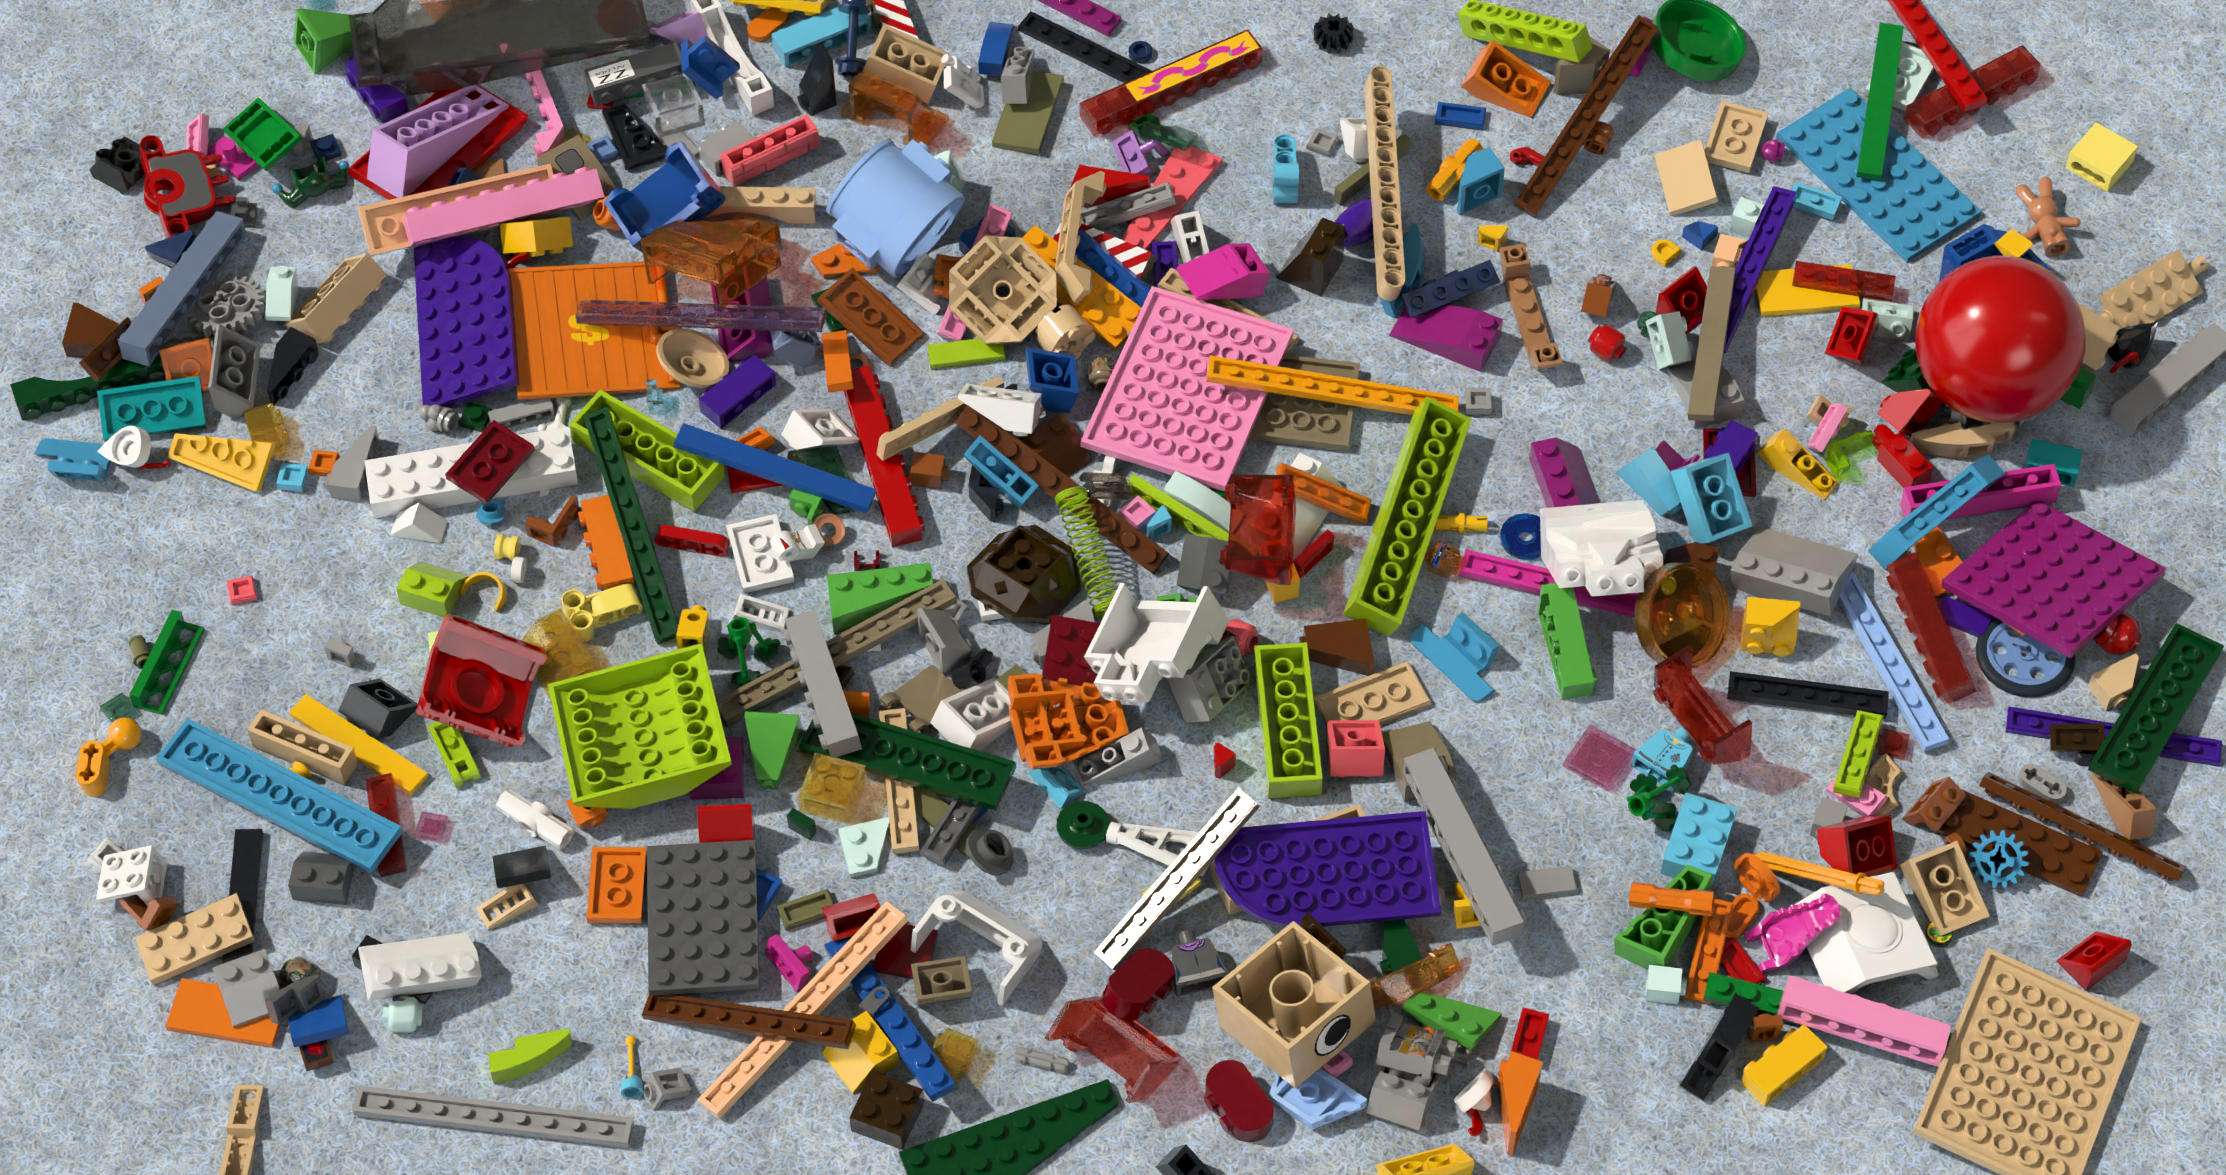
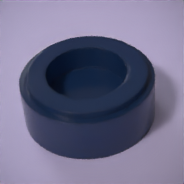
[1128,41,1153,64]

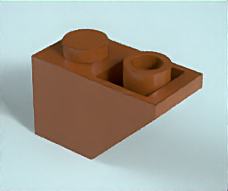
[1581,274,1617,317]

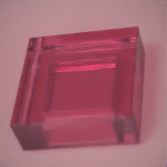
[414,811,449,843]

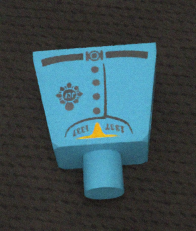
[1631,728,1693,792]

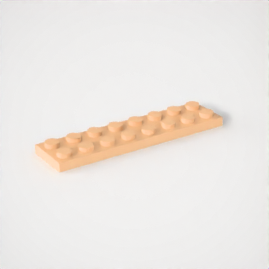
[357,163,563,256]

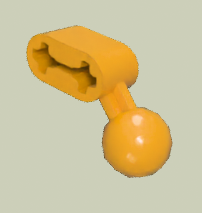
[76,717,142,797]

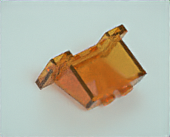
[841,72,949,147]

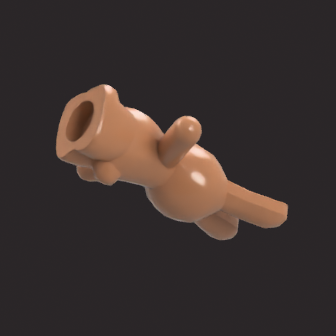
[2016,177,2081,257]

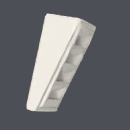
[732,593,790,632]

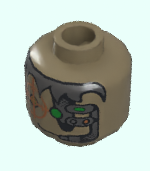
[1088,354,1118,392]
[279,957,322,987]

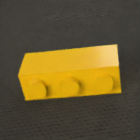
[1741,1025,1827,1106]

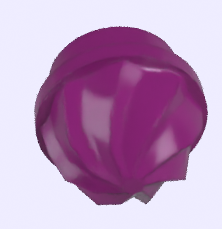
[1761,139,1785,163]

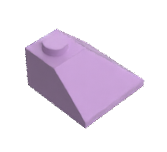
[645,11,709,46]

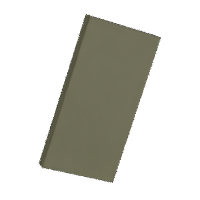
[992,71,1064,154]

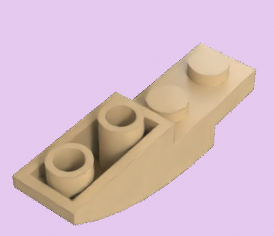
[1910,422,2015,458]

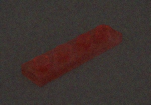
[1792,261,1896,301]
[365,773,407,877]

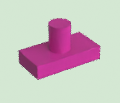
[207,136,257,181]
[765,934,813,992]

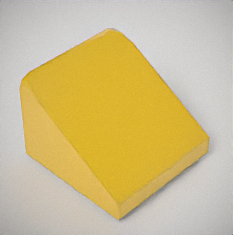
[1477,225,1509,252]
[1994,229,2034,257]

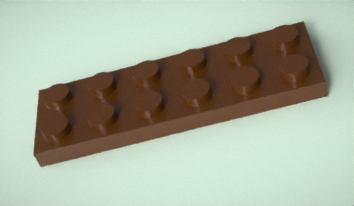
[1931,789,2103,897]

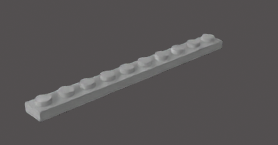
[353,1086,634,1148]

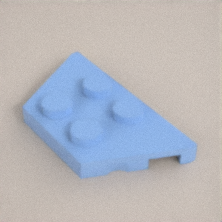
[1269,1068,1368,1130]

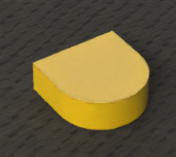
[1651,239,1682,267]

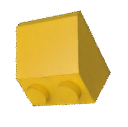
[822,1011,899,1094]

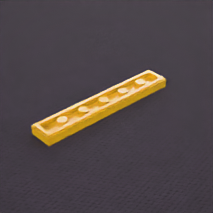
[289,694,428,796]

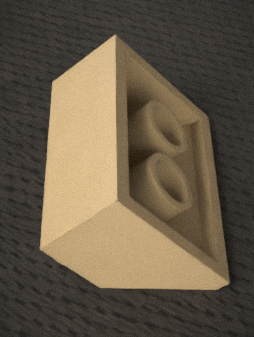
[861,24,950,104]

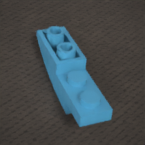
[1381,224,1425,318]

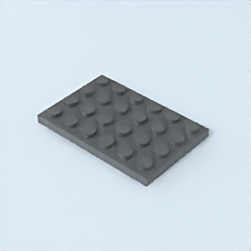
[647,840,760,996]

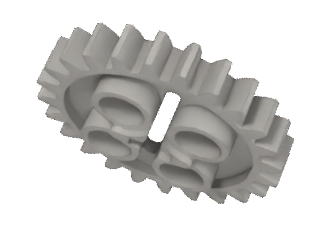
[186,275,266,338]

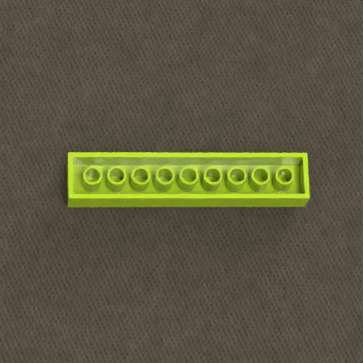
[1343,396,1472,637]

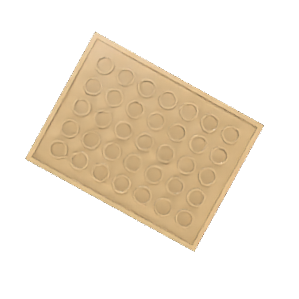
[1912,947,2142,1175]

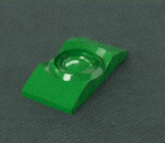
[222,97,303,172]

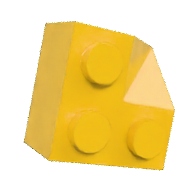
[500,217,573,257]
[1741,597,1800,657]

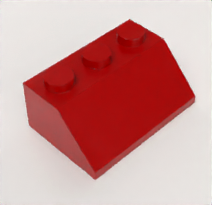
[1817,815,1897,877]

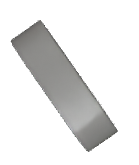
[2018,764,2067,804]

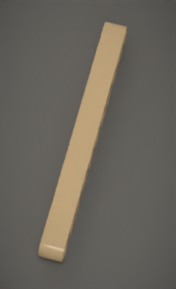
[1364,66,1405,301]

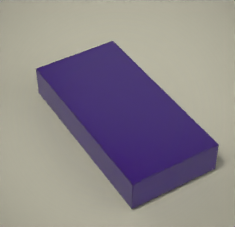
[1933,595,1993,638]

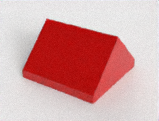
[1656,266,1707,334]
[1825,307,1879,366]
[697,804,755,843]
[2056,931,2132,991]

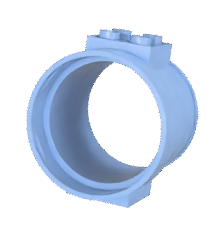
[826,138,965,278]

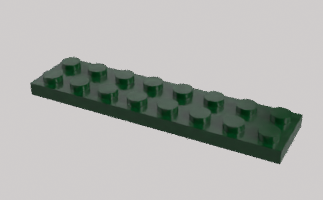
[2088,623,2224,794]
[799,712,1016,811]

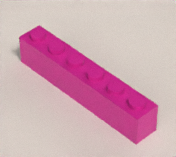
[1900,464,2061,519]

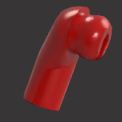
[1510,147,1545,166]

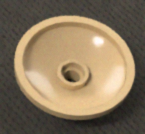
[656,328,729,388]

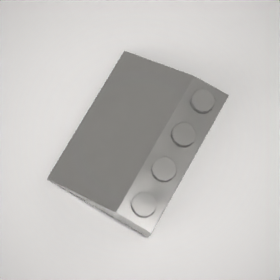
[1730,527,1858,616]

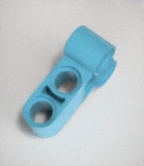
[1273,134,1299,204]

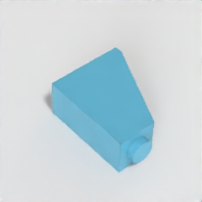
[1616,447,1682,516]

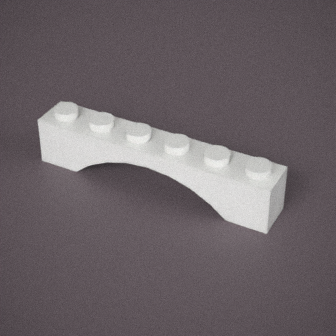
[690,0,774,116]

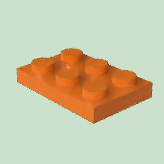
[587,847,647,924]

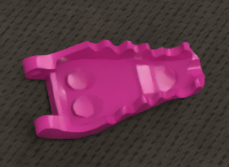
[1744,893,1841,974]

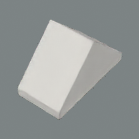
[391,503,448,543]

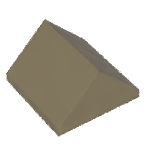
[911,956,973,1006]

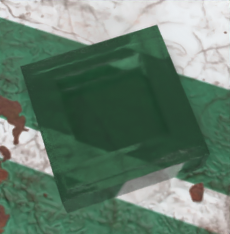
[100,693,137,724]

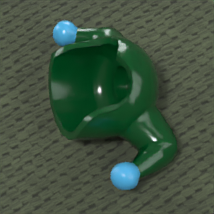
[272,157,349,208]

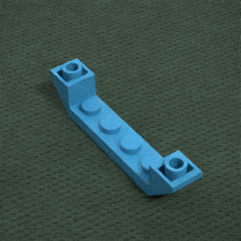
[1868,454,2005,570]

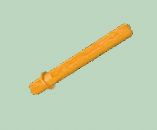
[1755,851,1885,896]

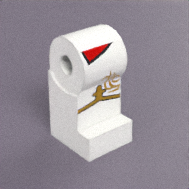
[770,524,825,561]

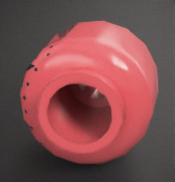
[1221,619,1260,657]

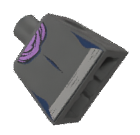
[1172,930,1227,997]

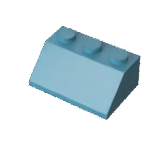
[1671,453,1752,543]

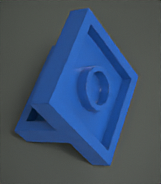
[680,35,740,100]

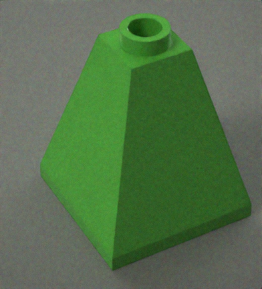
[293,8,365,74]
[745,711,803,789]

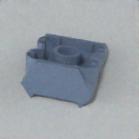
[765,308,821,368]

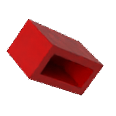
[822,893,880,941]

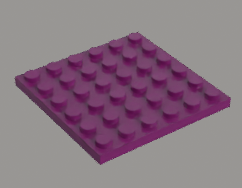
[1941,502,2166,658]

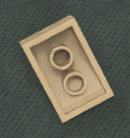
[1900,841,1990,936]

